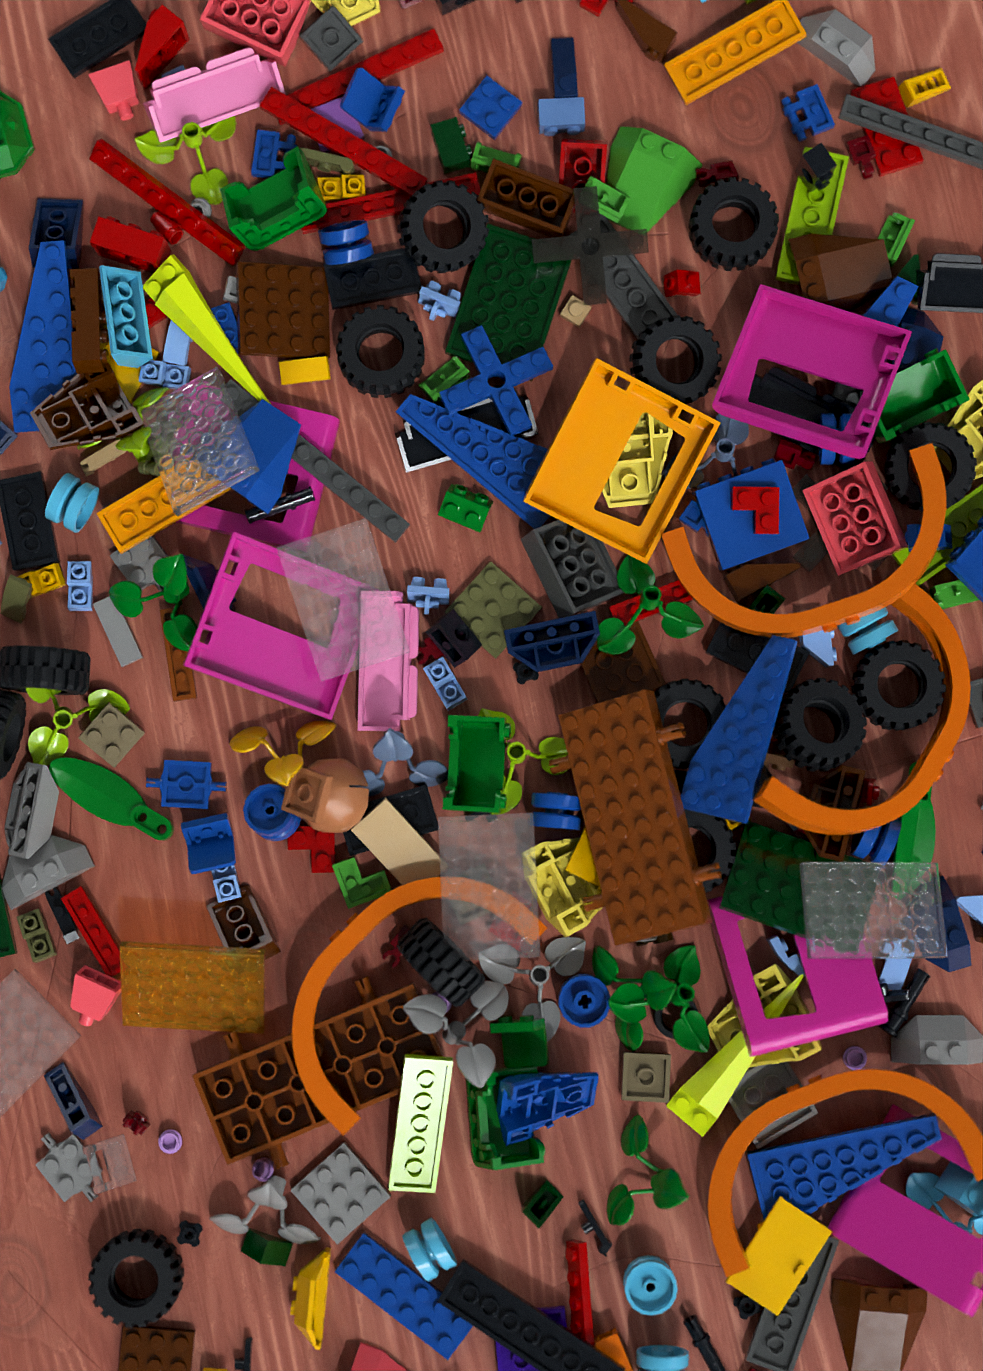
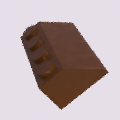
[477,158,579,241]

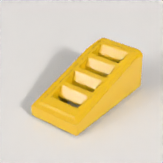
[898,68,951,107]

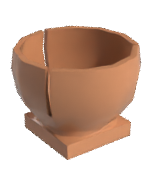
[281,758,369,833]

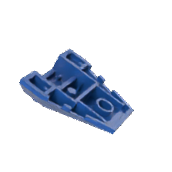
[191,399,301,514]
[496,1072,599,1146]

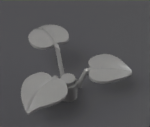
[478,937,586,1042]
[403,981,509,1088]
[209,1176,321,1244]

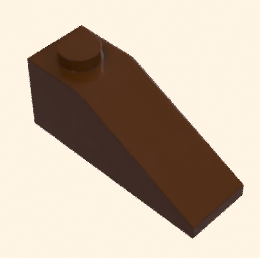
[616,0,678,63]
[723,563,800,602]

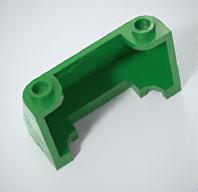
[220,146,327,251]
[860,348,970,444]
[442,715,511,813]
[466,1067,545,1171]

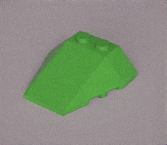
[606,127,703,236]

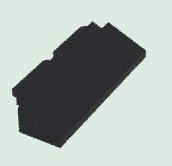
[917,253,983,313]
[748,366,874,470]
[395,384,538,473]

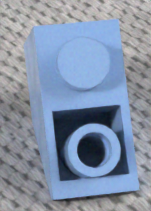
[799,630,837,668]

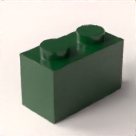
[430,117,473,175]

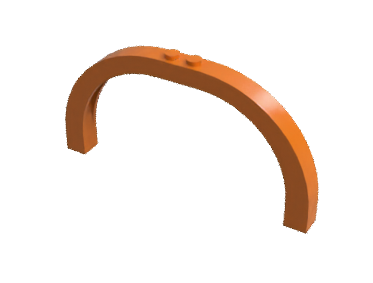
[661,443,946,638]
[753,572,971,835]
[292,877,547,1136]
[708,1069,983,1277]

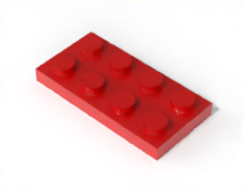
[850,77,924,177]

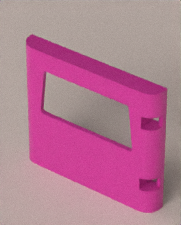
[712,284,912,459]
[166,383,340,553]
[183,532,379,720]
[707,896,888,1057]
[827,1104,983,1317]

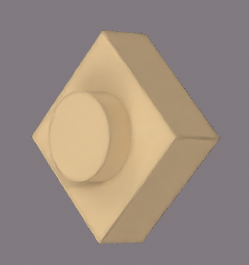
[560,295,592,328]

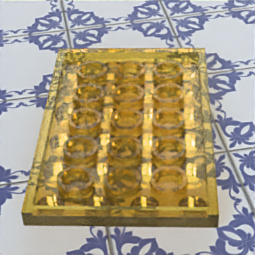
[120,941,265,1034]

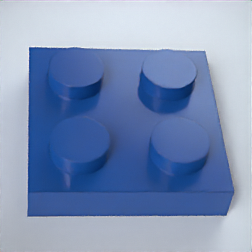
[459,76,523,140]

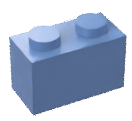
[538,97,585,136]

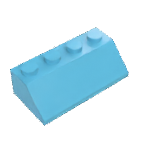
[99,265,153,368]

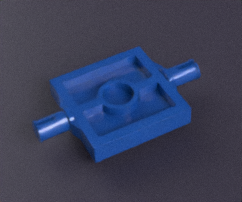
[146,760,227,809]

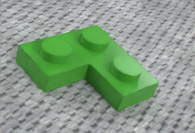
[332,856,392,909]

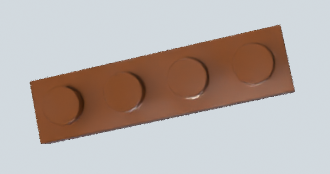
[160,606,197,702]

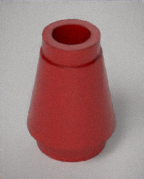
[150,212,183,245]

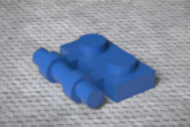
[781,84,835,142]
[251,129,297,178]

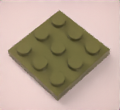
[444,561,542,659]

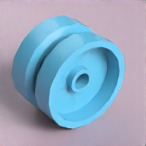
[45,473,99,533]
[837,607,899,655]
[402,1217,457,1282]
[622,1255,678,1316]
[636,1345,689,1371]

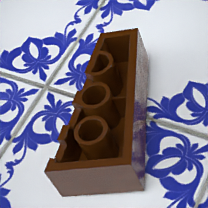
[70,268,109,374]

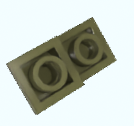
[0,575,32,623]
[17,908,58,963]

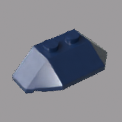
[888,308,944,373]
[183,555,237,612]
[504,611,600,673]
[907,876,972,972]

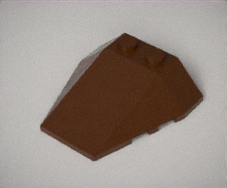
[788,234,893,312]
[30,363,145,450]
[831,1278,928,1371]

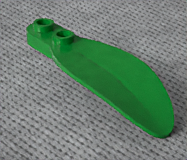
[49,758,174,841]
[891,761,936,900]

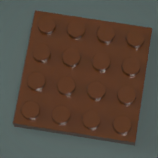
[236,262,330,359]

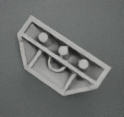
[797,9,875,87]
[4,762,59,859]
[2,835,95,910]
[891,1015,983,1065]

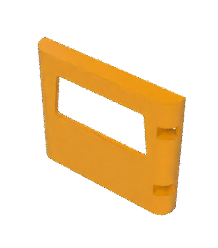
[523,358,721,564]

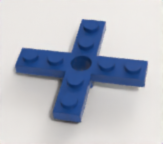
[439,325,553,437]

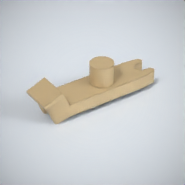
[80,439,126,477]

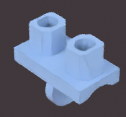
[418,280,461,321]
[407,577,449,615]

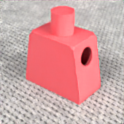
[88,60,139,121]
[70,965,125,1026]

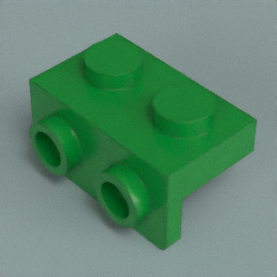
[438,484,493,532]

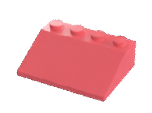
[200,0,311,67]
[802,461,909,576]

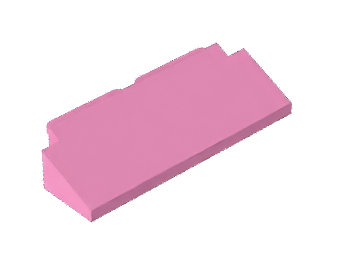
[143,47,286,143]
[358,591,419,731]

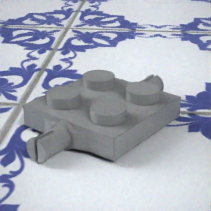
[110,536,169,591]
[36,1133,103,1203]

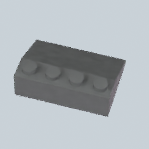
[520,520,624,618]

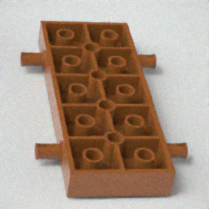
[549,689,721,946]
[192,976,444,1170]

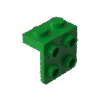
[490,1015,549,1068]

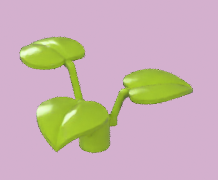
[135,116,236,205]
[77,387,169,463]
[26,688,130,766]
[478,708,568,815]

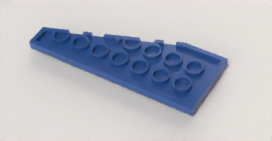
[9,240,77,433]
[396,394,550,529]
[681,635,798,824]
[747,1113,942,1220]

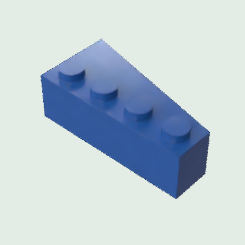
[862,276,919,327]

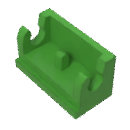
[471,142,522,173]
[578,175,630,223]
[878,212,915,267]
[419,356,470,404]
[929,580,979,609]

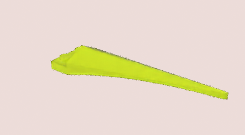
[143,255,271,404]
[666,974,803,1137]

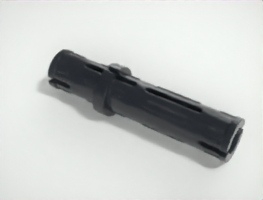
[245,486,315,524]
[683,1314,726,1371]

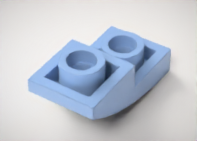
[162,320,193,366]
[139,360,191,391]
[67,561,93,611]
[423,657,468,711]
[211,864,242,903]
[766,935,805,977]
[878,937,915,990]

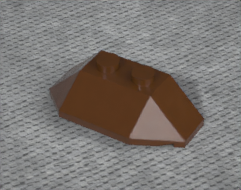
[803,765,866,863]

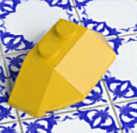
[290,1247,331,1350]

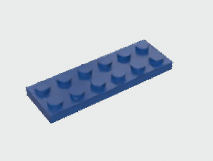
[335,1232,473,1360]

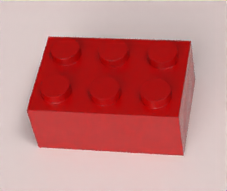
[90,216,172,274]

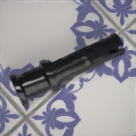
[878,968,931,1038]

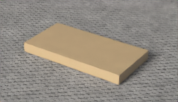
[351,797,449,885]

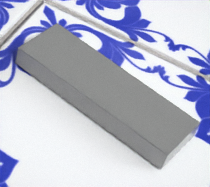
[93,596,144,667]

